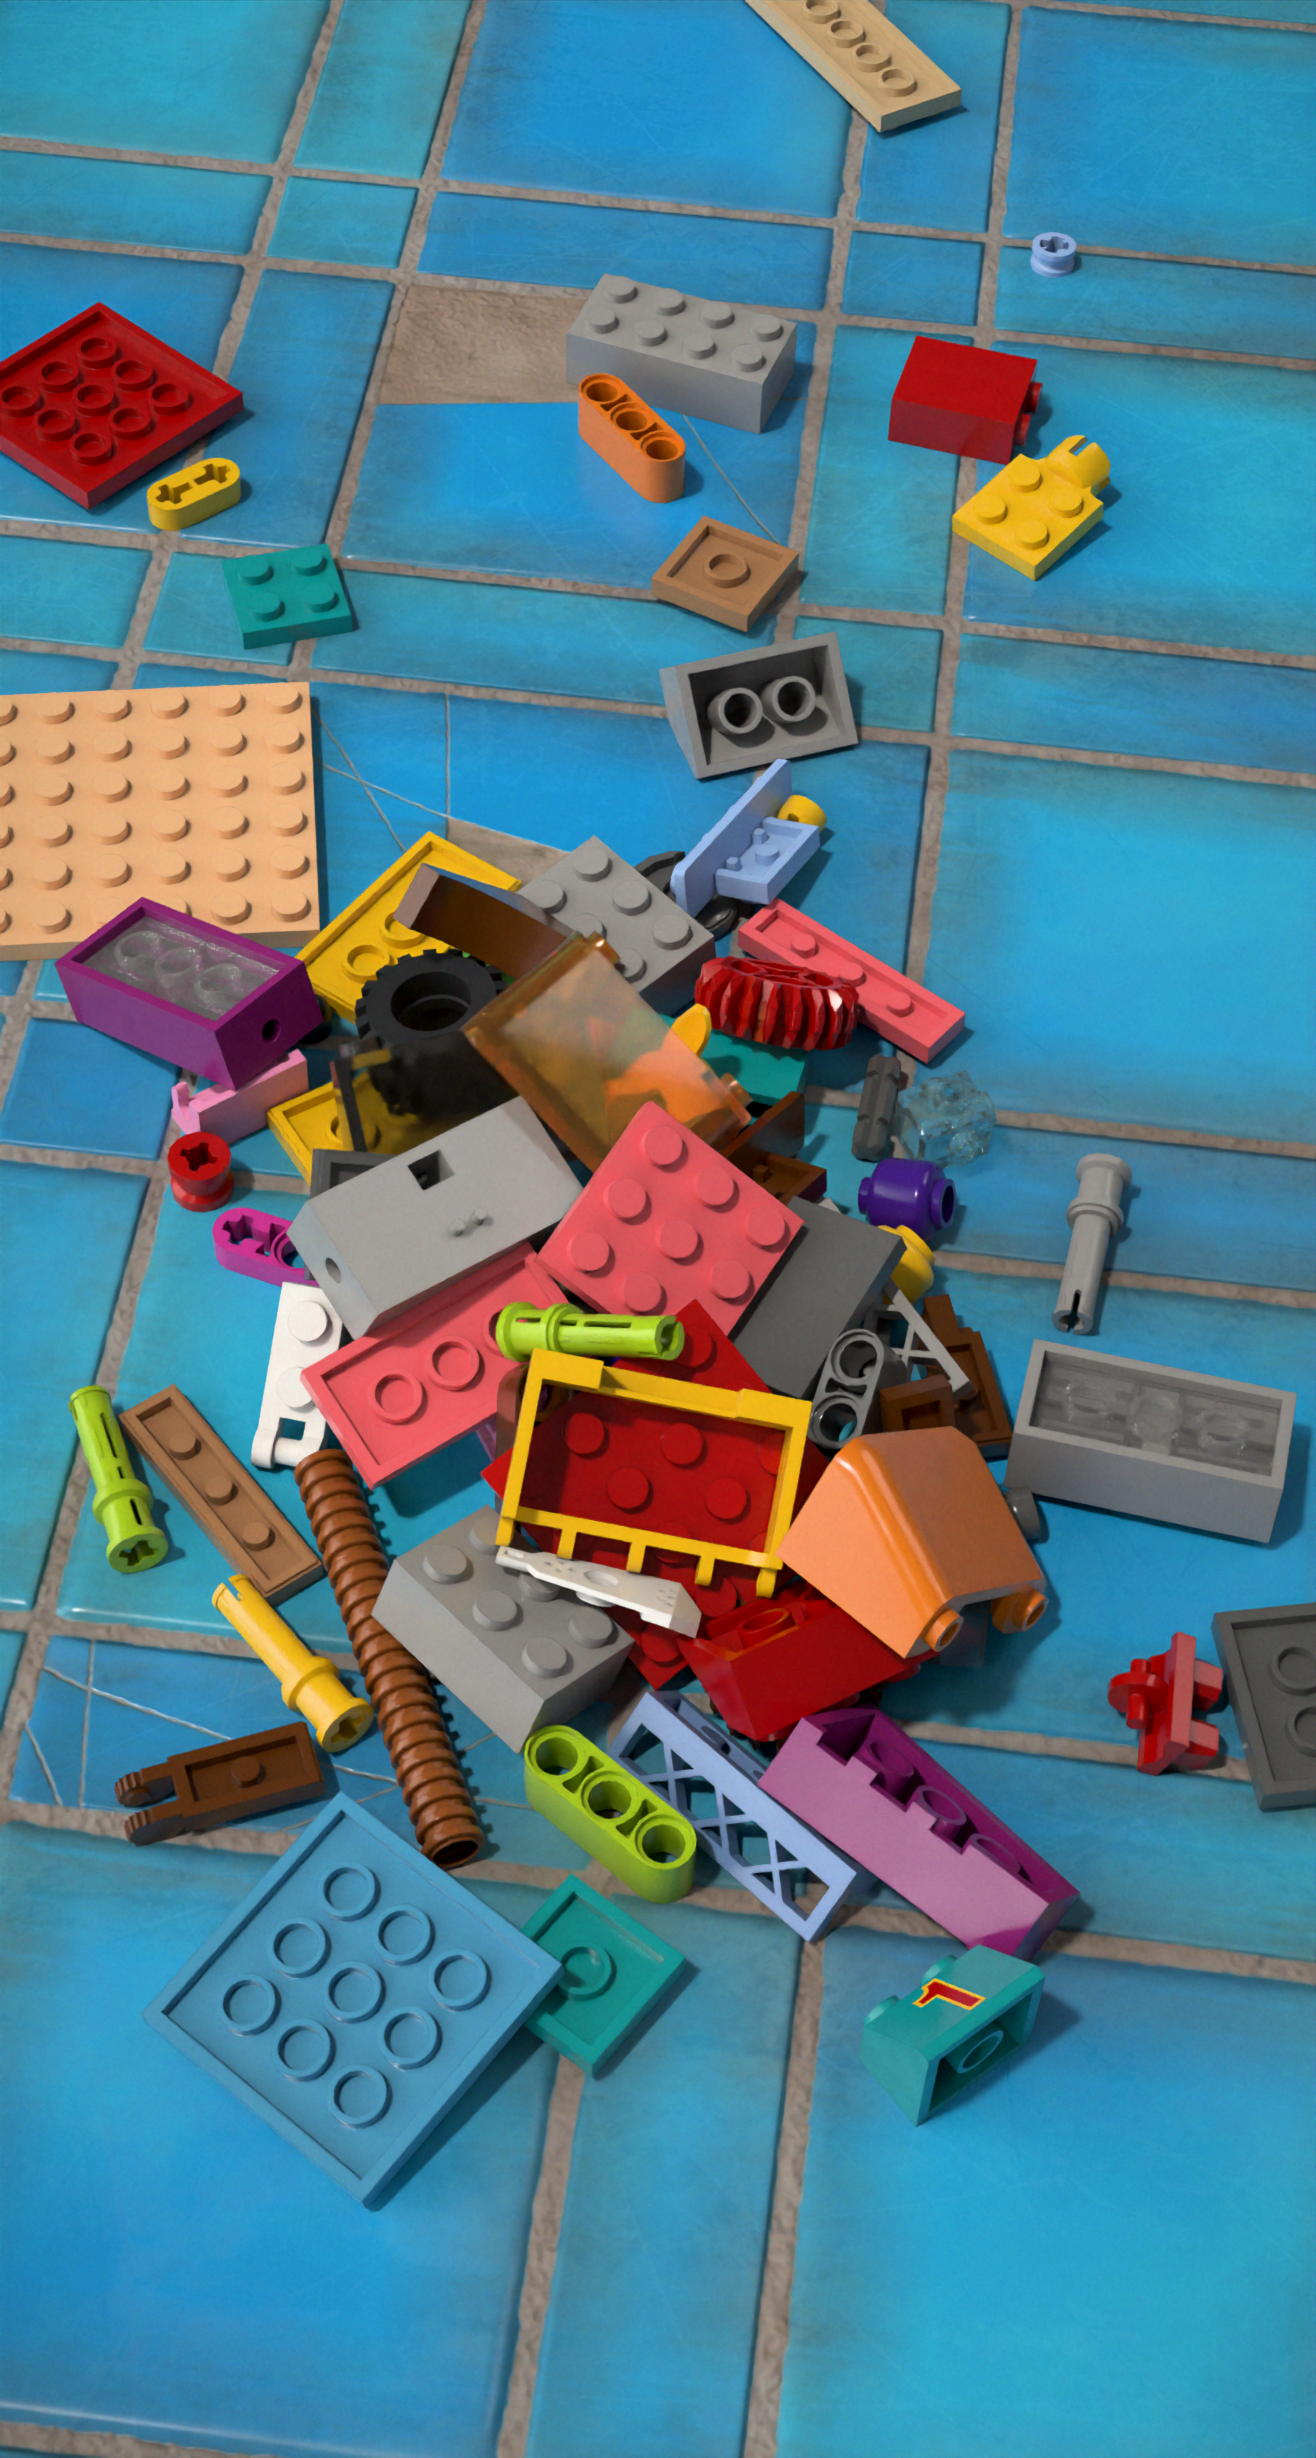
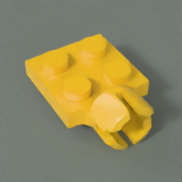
[952,435,1111,581]

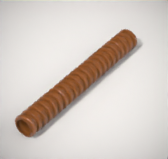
[293,1449,485,1868]

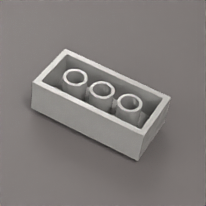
[566,273,798,434]

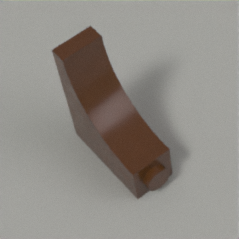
[392,863,625,1018]

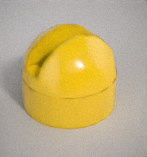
[777,795,827,834]

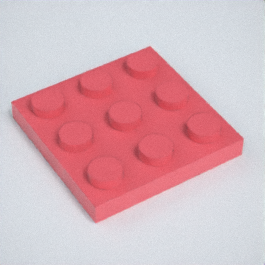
[533,1100,805,1336]

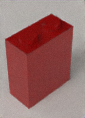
[888,335,1043,465]

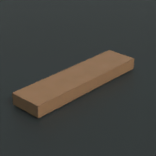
[118,1384,324,1607]

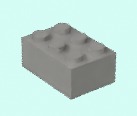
[516,835,716,1040]
[371,1504,635,1755]

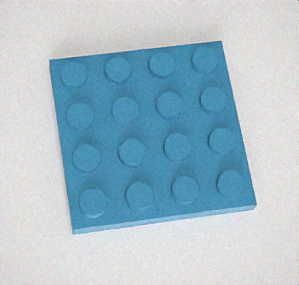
[140,1790,565,2210]

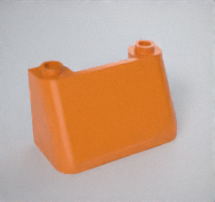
[774,1426,1049,1658]

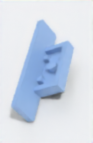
[670,758,820,918]

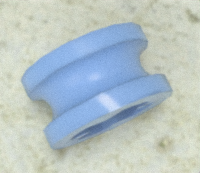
[1030,232,1077,278]

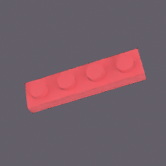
[737,897,966,1064]

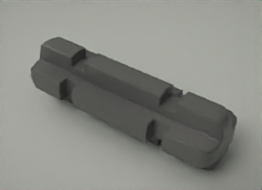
[851,1054,901,1162]

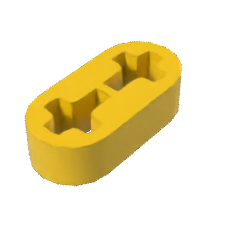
[147,458,241,531]

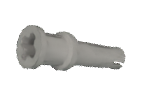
[1051,1153,1133,1335]

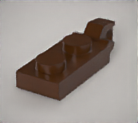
[917,1294,1013,1457]

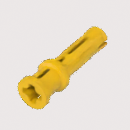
[212,1574,374,1752]

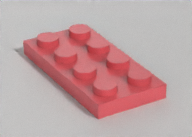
[300,1242,599,1491]

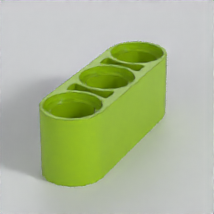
[524,1724,697,1904]

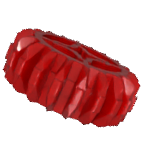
[693,956,860,1051]

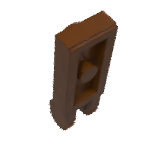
[114,1721,326,1846]

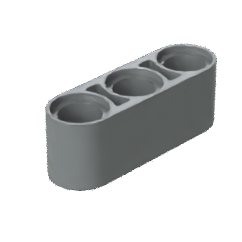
[807,1329,907,1463]

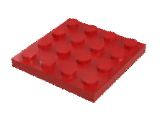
[0,302,244,510]
[479,1298,830,1691]

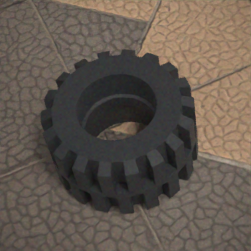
[354,949,519,1114]

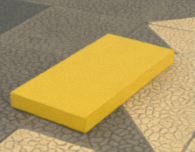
[294,831,522,1026]

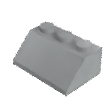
[658,631,858,779]

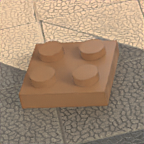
[651,515,799,633]

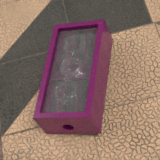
[54,897,324,1091]

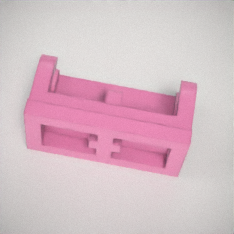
[171,1049,309,1145]

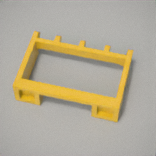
[495,1348,813,1598]

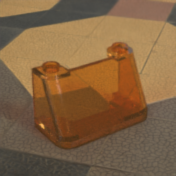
[459,930,753,1175]

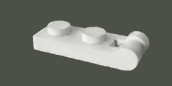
[251,1281,347,1469]

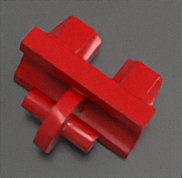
[1107,1631,1223,1776]

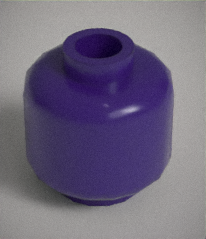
[858,1157,956,1243]

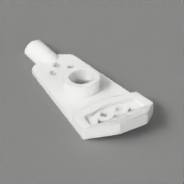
[495,1546,702,1638]

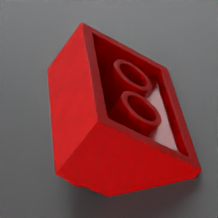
[675,1578,942,1742]

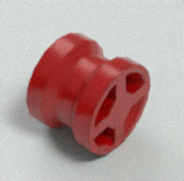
[167,1132,234,1212]

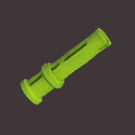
[496,1302,685,1362]
[68,1385,168,1573]

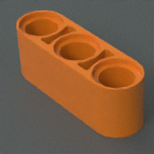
[578,373,686,503]

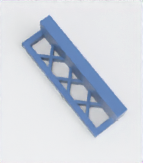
[605,1690,879,1942]

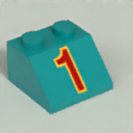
[859,1944,1046,2126]

